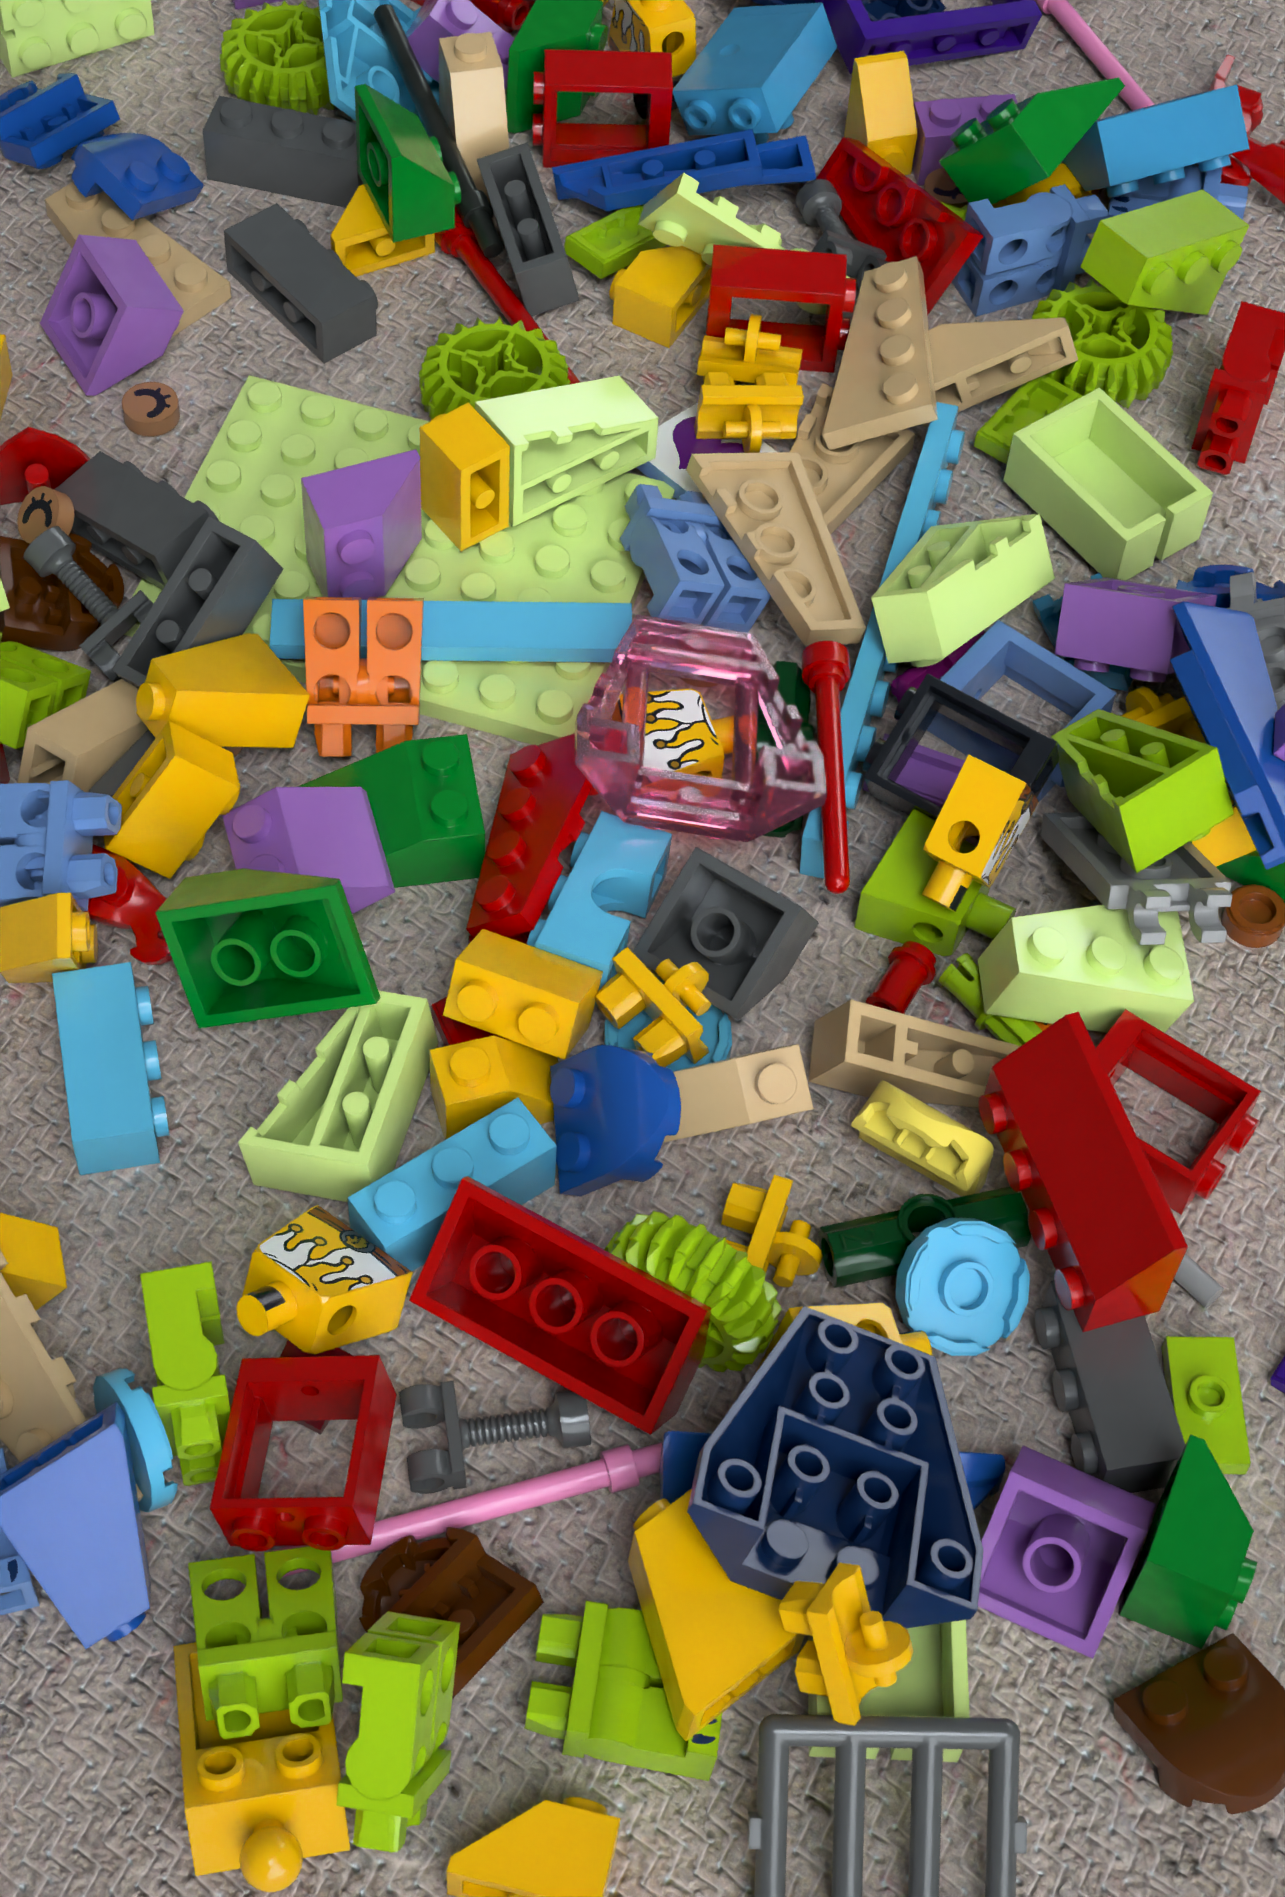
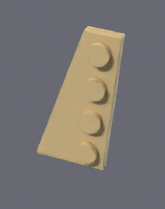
[45,182,231,338]
[822,256,938,450]
[790,383,915,535]
[686,452,866,646]
[0,1250,143,1502]

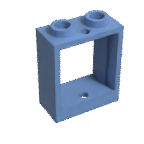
[927,620,1116,802]

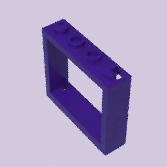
[815,0,1042,74]

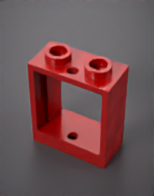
[532,49,673,168]
[706,245,856,373]
[1096,1009,1261,1215]
[210,1355,397,1551]

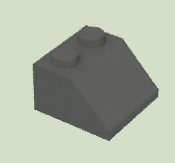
[633,847,819,1021]

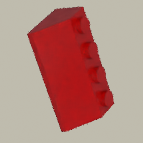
[979,1012,1188,1332]
[409,1176,712,1435]

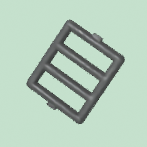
[747,1714,1027,1897]

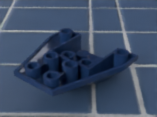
[687,1306,984,1628]

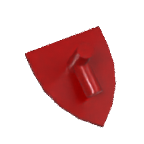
[0,427,90,505]

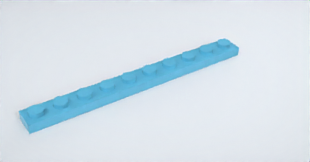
[800,402,965,879]

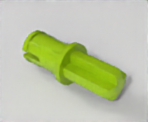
[938,953,1042,1046]

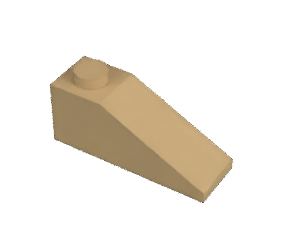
[923,317,1078,427]
[808,999,1020,1108]
[663,1044,814,1143]

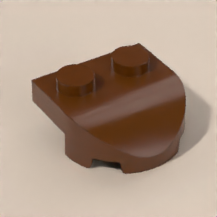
[0,533,124,652]
[359,1527,544,1699]
[1113,1633,1285,1814]

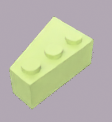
[475,376,659,527]
[871,514,1055,667]
[978,905,1194,1033]
[238,990,439,1202]

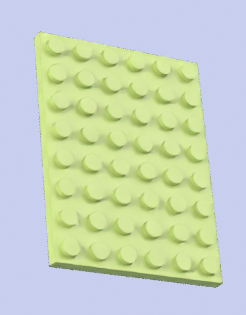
[124,375,676,745]

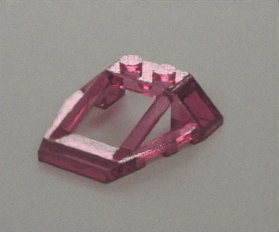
[574,614,827,842]

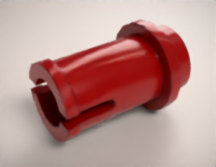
[866,941,936,1014]

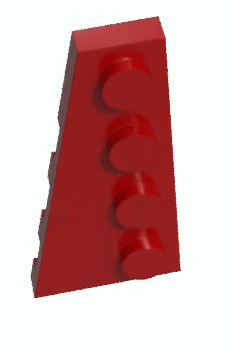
[816,137,984,316]
[466,720,627,939]

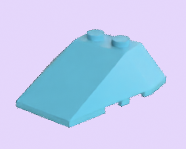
[318,0,439,134]

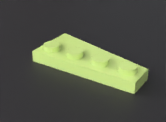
[638,173,850,315]

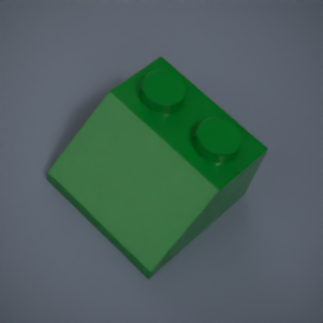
[506,0,608,134]
[355,84,461,243]
[1120,1434,1257,1649]

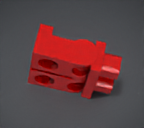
[1191,301,1285,475]

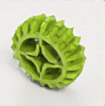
[219,0,335,115]
[1032,279,1173,408]
[419,316,570,420]
[604,1211,782,1373]

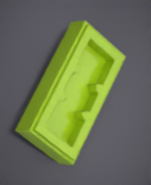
[564,204,667,279]
[974,375,1083,465]
[1161,1336,1251,1474]

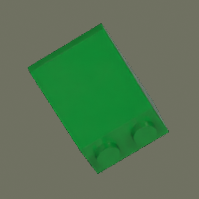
[939,77,1125,205]
[298,734,485,888]
[155,868,381,1028]

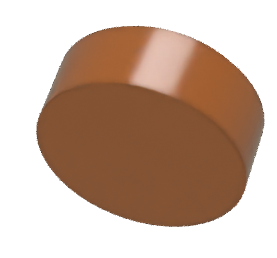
[1221,884,1285,948]

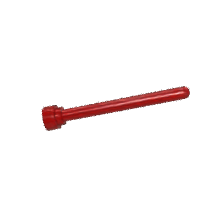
[435,206,580,384]
[801,640,851,894]

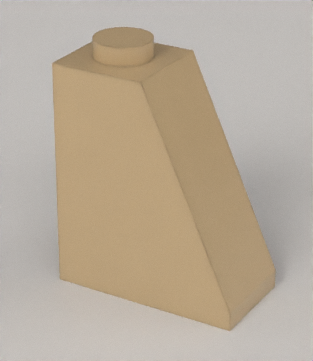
[439,32,509,205]
[17,679,148,792]

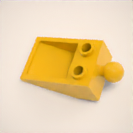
[173,1642,350,1892]

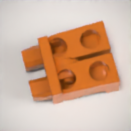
[303,597,424,757]

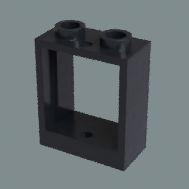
[863,673,1060,847]

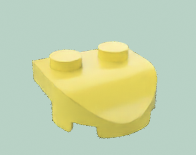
[851,1080,994,1197]

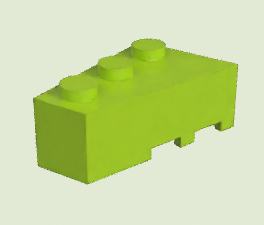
[1080,189,1250,315]

